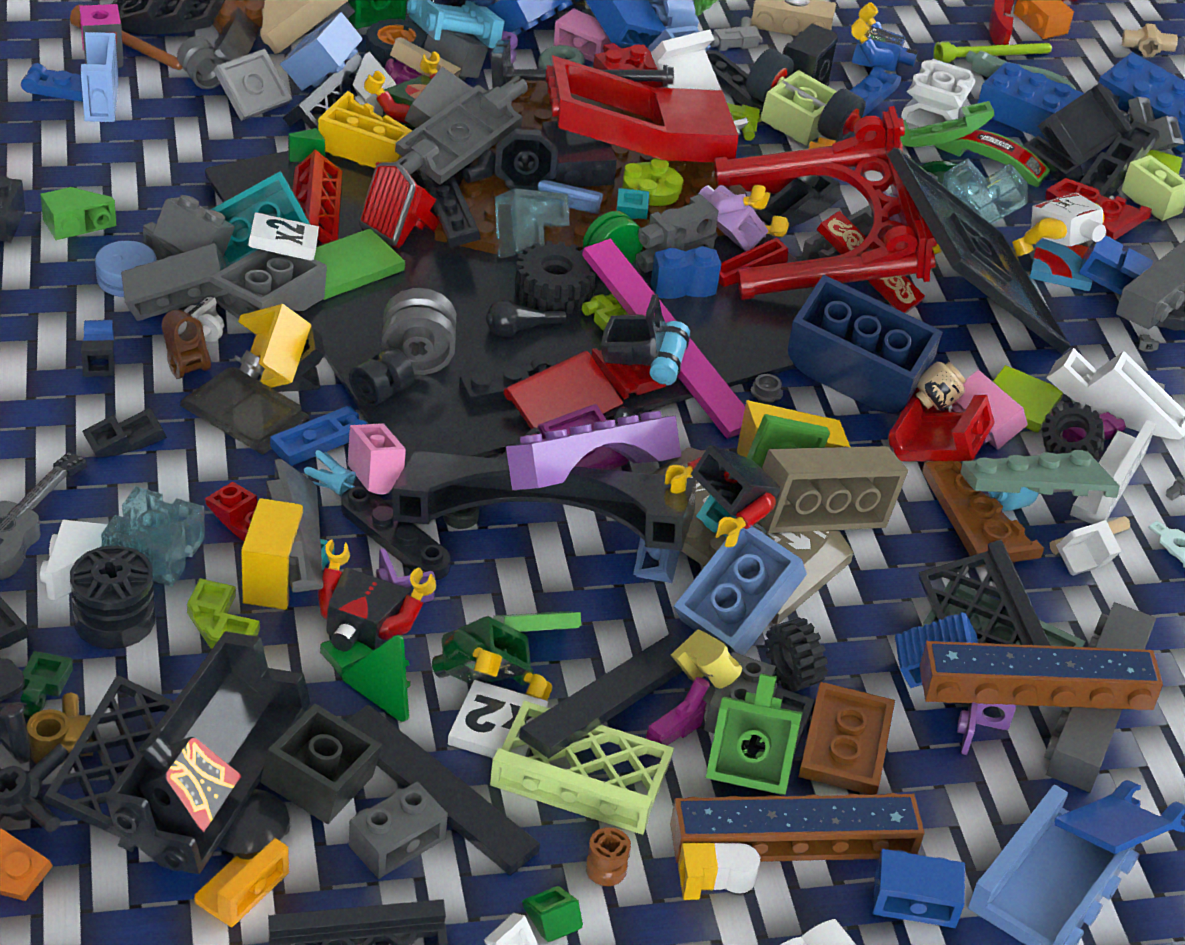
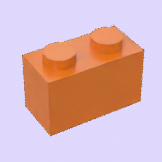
[1013,0,1074,39]

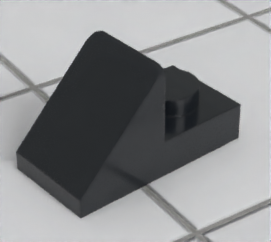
[267,328,325,392]

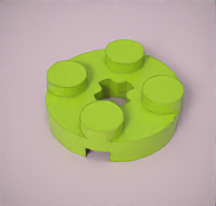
[622,158,683,206]

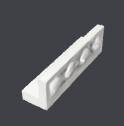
[1070,420,1157,524]

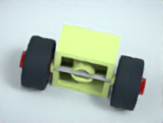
[746,48,866,146]

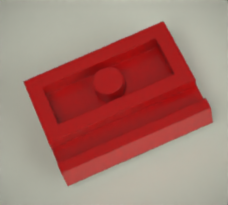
[591,348,666,399]

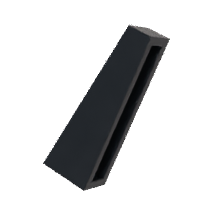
[1024,135,1084,183]

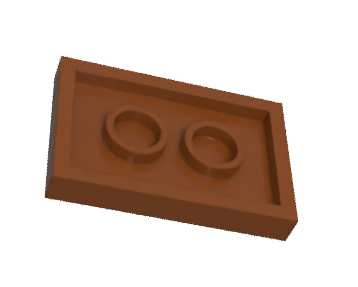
[798,682,895,795]

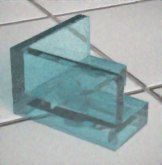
[943,159,1028,224]
[495,189,569,258]

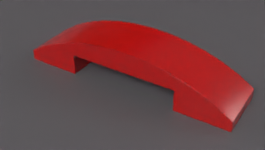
[989,0,1014,45]

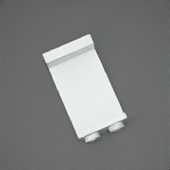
[651,29,748,135]

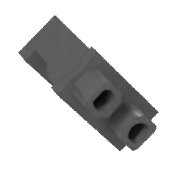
[636,194,719,273]

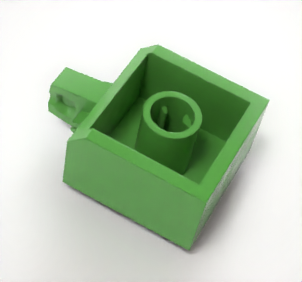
[706,673,802,795]

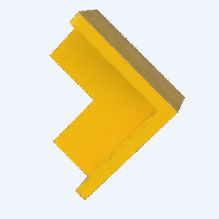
[238,304,311,388]
[241,498,303,610]

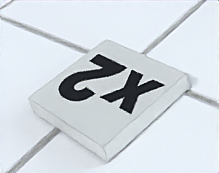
[248,212,319,261]
[448,680,548,758]

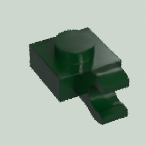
[20,651,73,719]

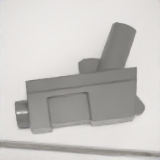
[711,17,762,51]

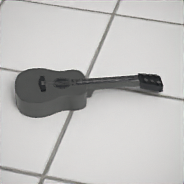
[0,453,87,580]

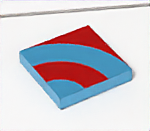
[1030,238,1092,291]

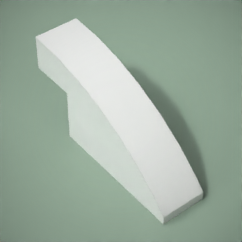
[1047,348,1185,440]

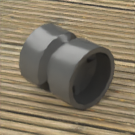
[177,36,224,89]

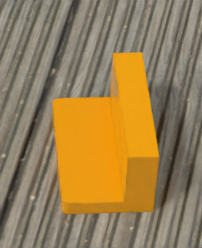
[194,838,289,928]

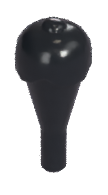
[486,300,567,337]

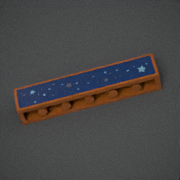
[919,641,1163,710]
[670,793,925,863]

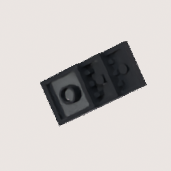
[112,0,225,34]

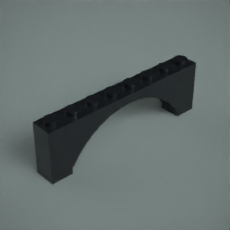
[392,451,696,551]

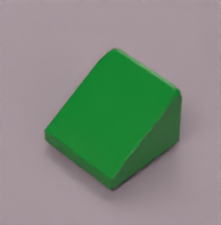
[288,128,325,163]
[522,886,583,942]

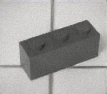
[121,243,230,321]

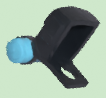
[600,294,690,386]

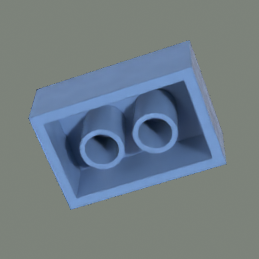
[674,526,807,655]

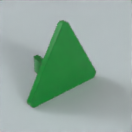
[342,635,411,722]

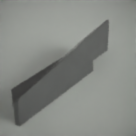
[266,459,323,593]

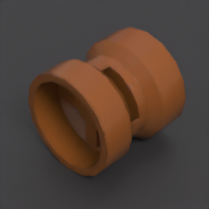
[586,827,631,886]

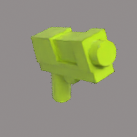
[726,100,762,141]

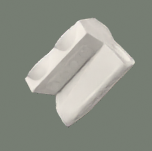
[902,59,975,127]

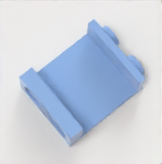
[81,32,118,122]

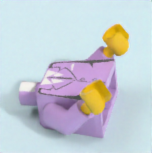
[698,185,789,252]

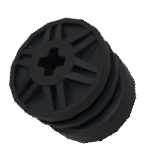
[70,545,156,649]

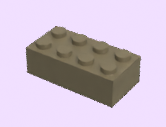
[758,446,908,533]

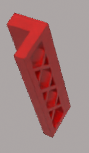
[293,150,343,244]

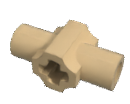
[1121,24,1178,57]

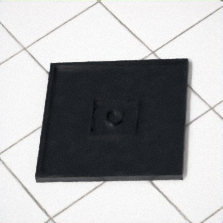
[887,147,1070,354]

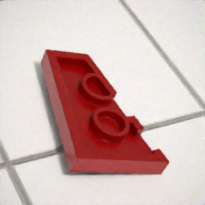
[1045,178,1152,240]

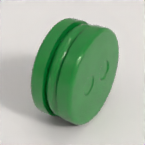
[583,211,643,264]

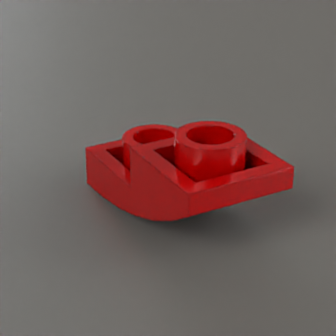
[205,482,258,541]

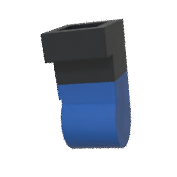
[81,320,115,377]

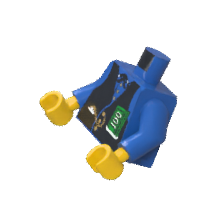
[851,2,918,72]

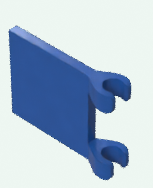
[1055,780,1185,854]

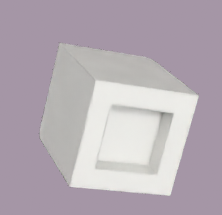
[1056,520,1122,575]

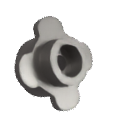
[234,350,264,379]

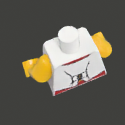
[1012,193,1106,257]

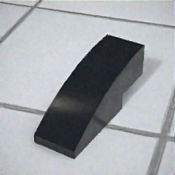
[755,175,841,228]

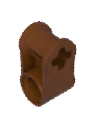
[162,310,211,379]

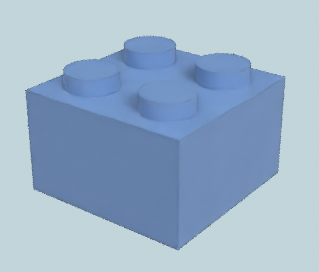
[280,12,363,91]

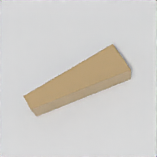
[390,37,462,77]

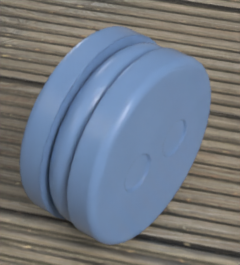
[95,241,157,297]

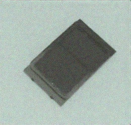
[180,367,309,455]

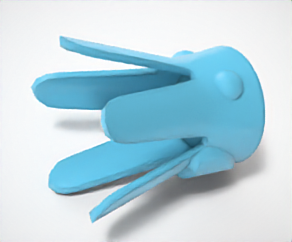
[304,450,356,497]

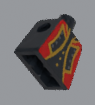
[139,733,241,837]

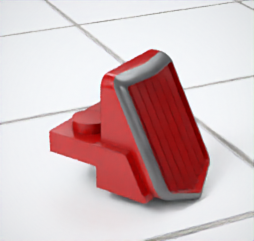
[359,161,439,248]

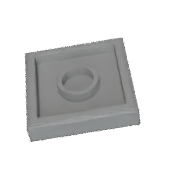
[214,49,292,121]

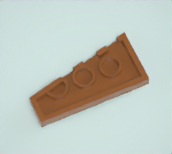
[922,461,1044,568]

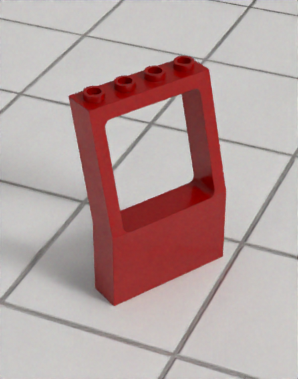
[545,55,739,162]

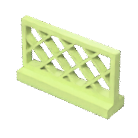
[490,700,674,835]

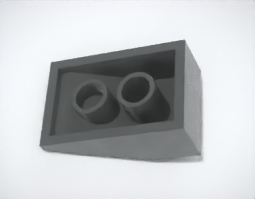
[210,249,327,311]

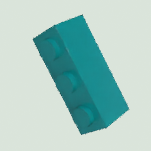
[210,171,310,267]

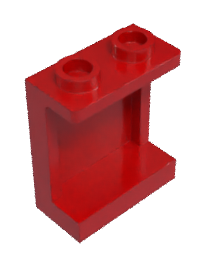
[888,395,995,462]

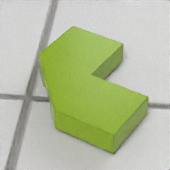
[187,578,260,649]

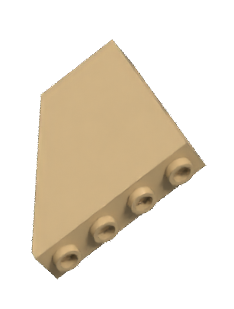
[260,0,349,54]

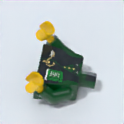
[432,616,553,701]

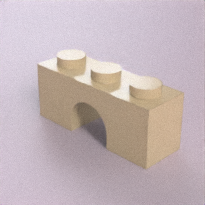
[751,0,836,36]

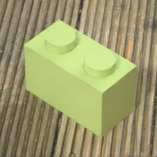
[1121,155,1185,221]

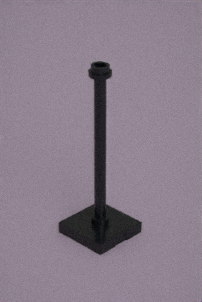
[491,40,674,89]

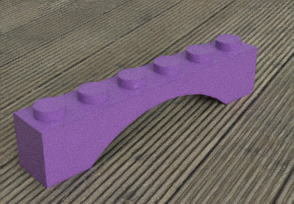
[506,411,681,490]

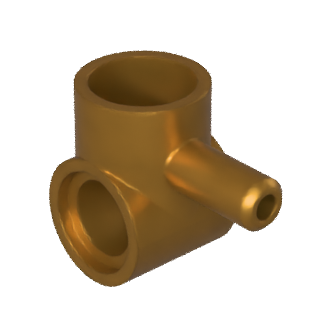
[27,693,93,765]

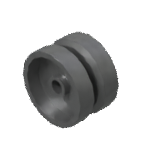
[381,288,457,375]

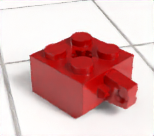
[593,43,665,88]

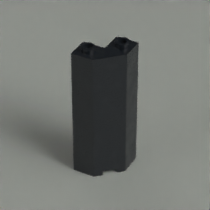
[105,631,311,874]

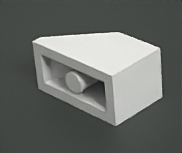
[353,52,396,116]

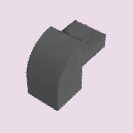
[1128,97,1184,151]

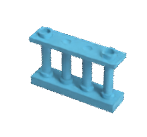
[407,0,505,48]

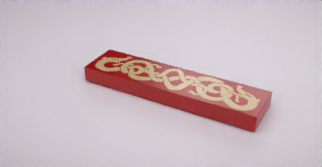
[816,211,925,313]

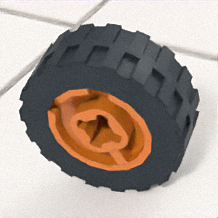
[366,19,427,68]

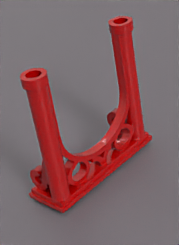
[714,106,937,300]

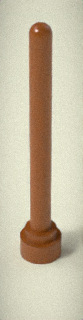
[70,4,182,70]

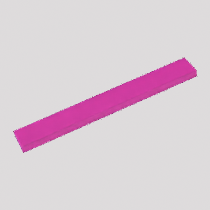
[582,239,745,439]

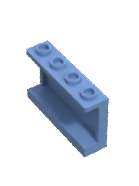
[968,784,1139,945]

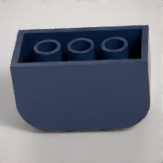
[788,274,943,413]

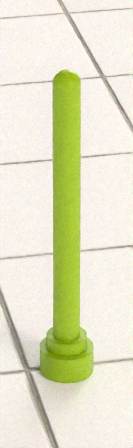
[933,42,1052,63]

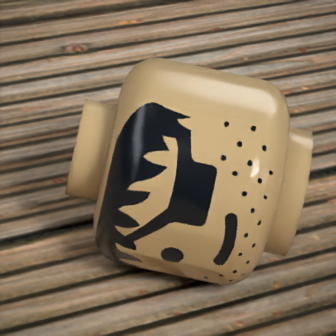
[915,362,966,411]

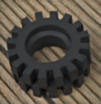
[1042,402,1105,459]
[765,617,828,692]

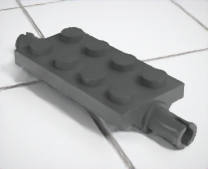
[395,76,528,184]

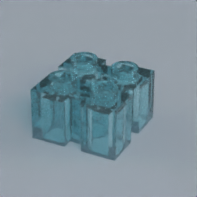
[101,486,205,587]

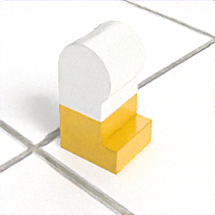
[678,843,760,900]

